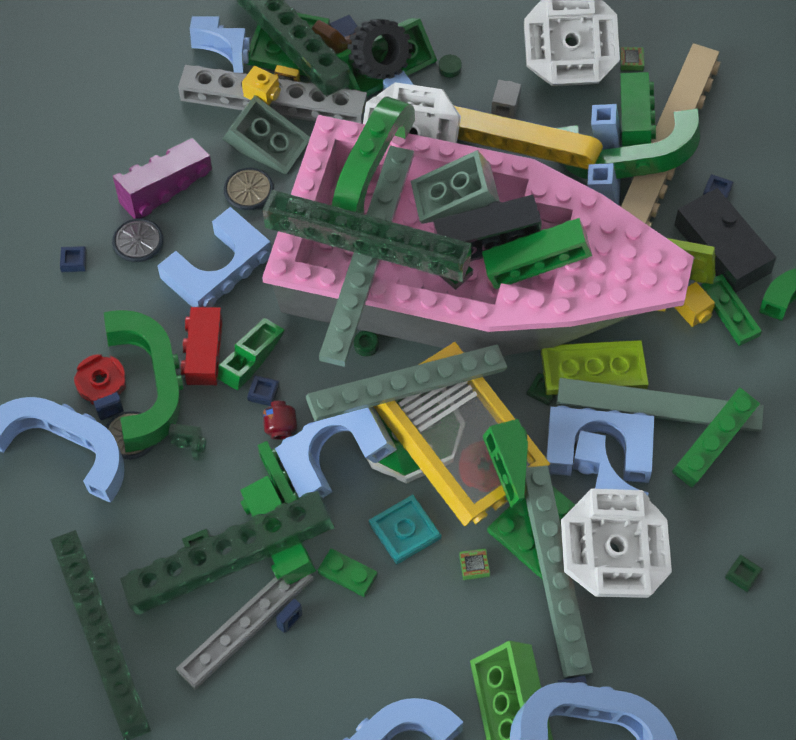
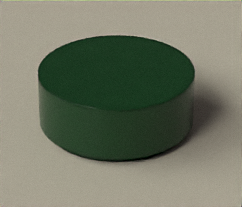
[439,54,462,78]
[354,331,379,357]

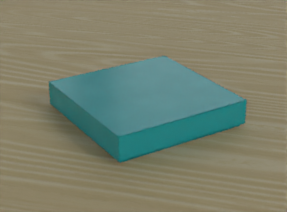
[368,494,441,565]

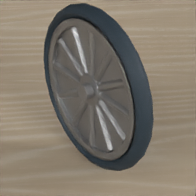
[112,218,164,262]

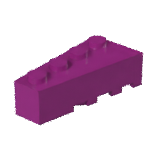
[113,138,212,219]

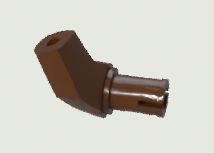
[311,20,356,54]

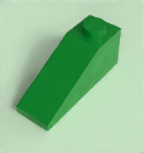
[482,419,528,508]

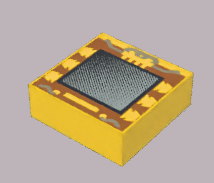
[275,65,300,82]

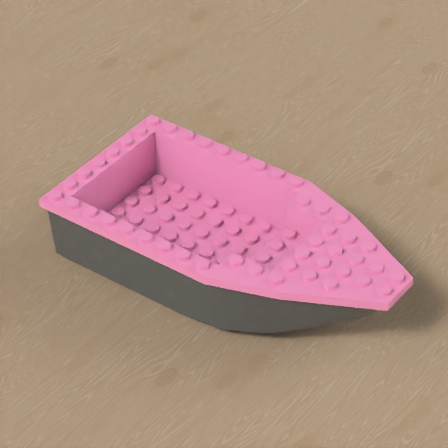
[262,115,694,356]

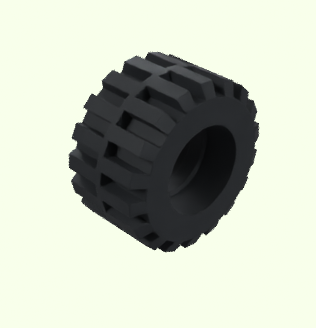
[348,19,412,79]

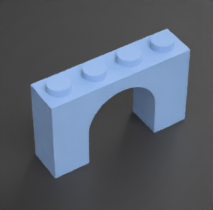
[587,104,622,205]
[158,207,271,307]
[275,406,397,506]
[546,406,654,483]

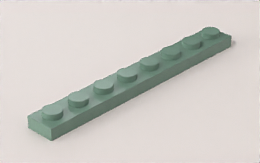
[306,344,507,422]
[525,466,593,679]

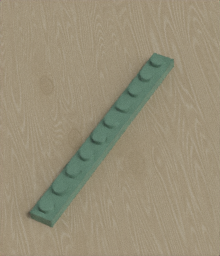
[319,146,414,367]

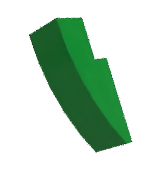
[217,318,285,391]

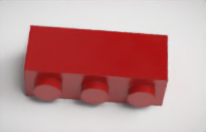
[181,307,223,386]

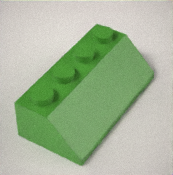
[470,641,553,740]

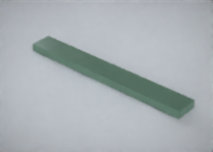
[556,378,764,432]

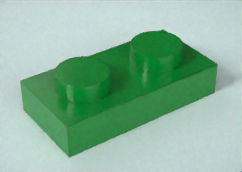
[318,548,378,598]

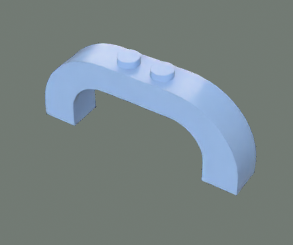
[0,397,124,503]
[510,682,678,740]
[343,698,463,740]

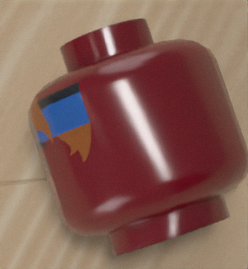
[263,401,297,440]

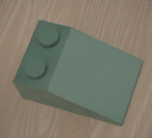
[222,95,310,175]
[411,150,500,224]

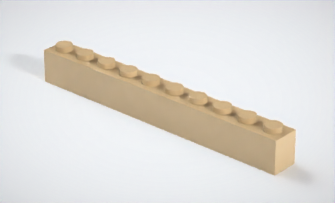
[621,43,721,227]

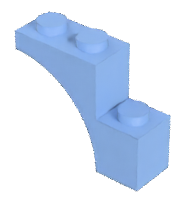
[190,16,250,73]
[573,430,649,496]

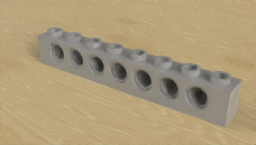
[178,65,367,124]

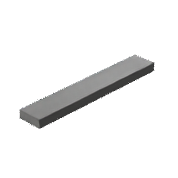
[176,574,313,690]

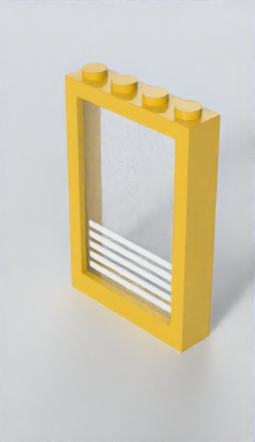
[373,342,550,526]

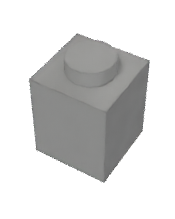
[491,80,521,119]

